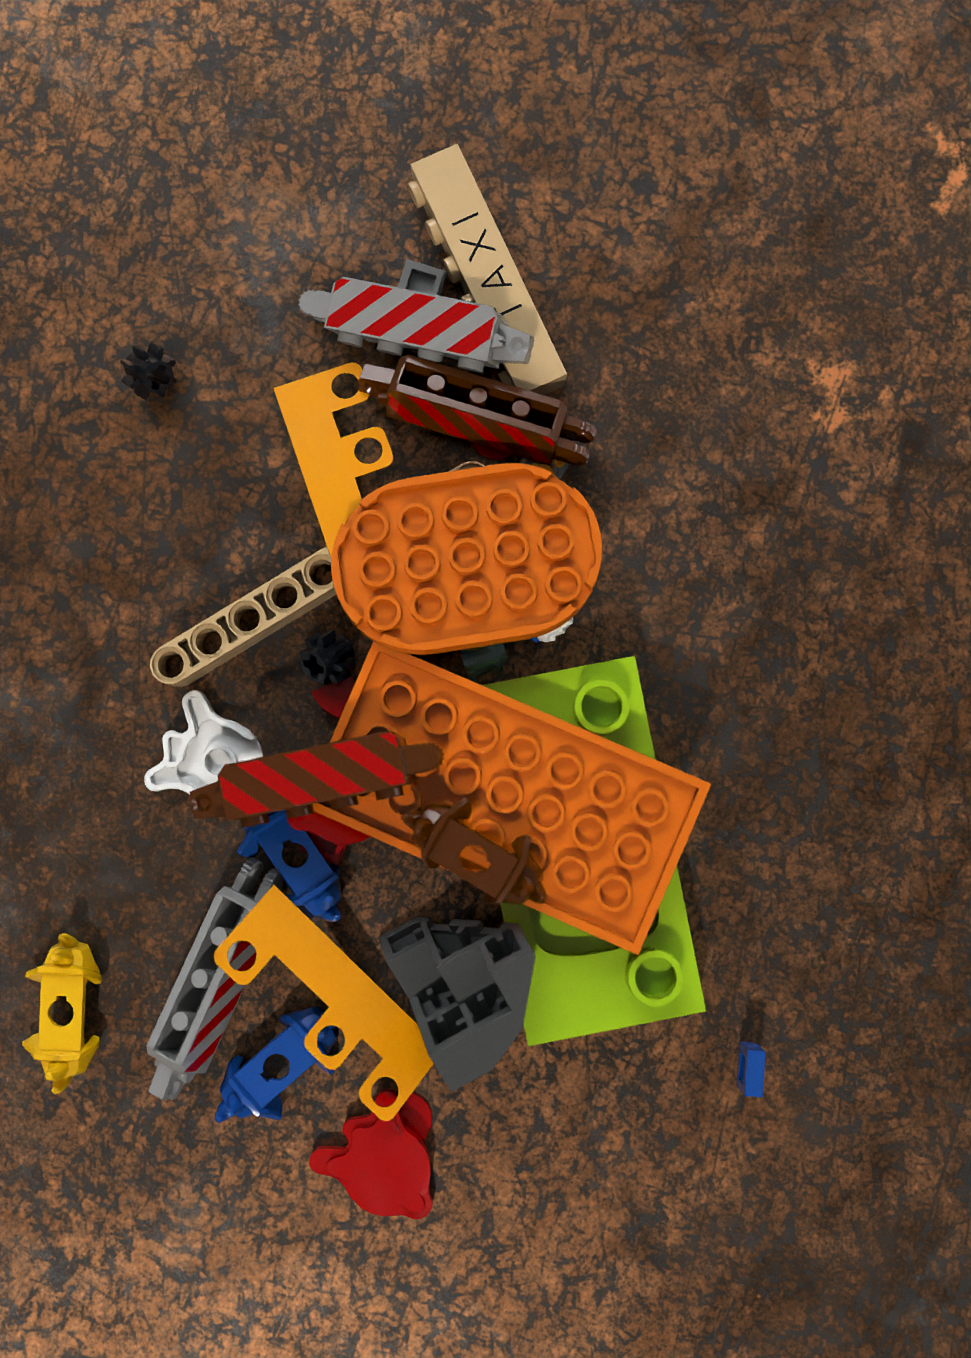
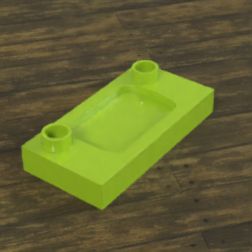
[482,656,706,1046]

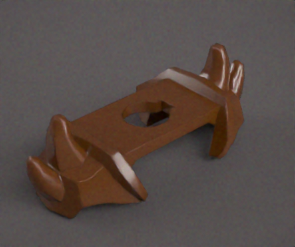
[401,797,546,905]

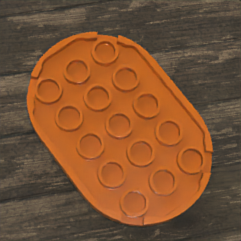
[331,463,602,655]

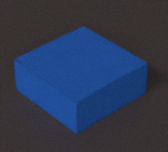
[736,1041,766,1098]

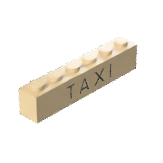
[407,143,567,395]

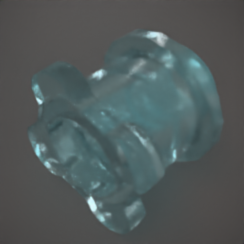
[458,643,509,682]

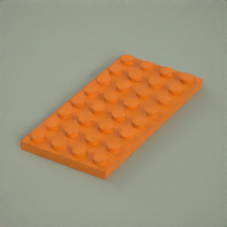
[313,641,711,955]

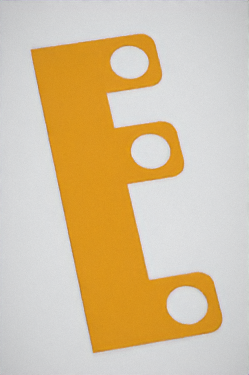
[273,362,393,558]
[214,885,434,1121]

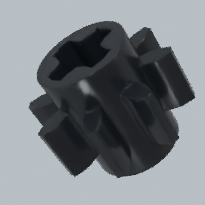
[120,343,177,400]
[300,630,355,686]

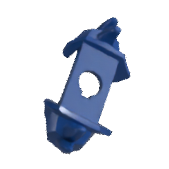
[237,810,343,922]
[215,1007,339,1123]

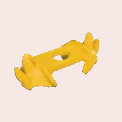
[22,933,103,1094]

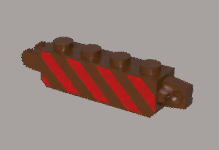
[359,355,597,466]
[190,731,445,828]

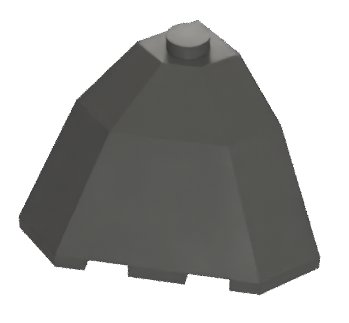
[378,916,536,1092]

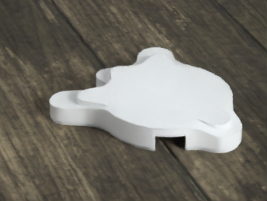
[144,690,264,795]

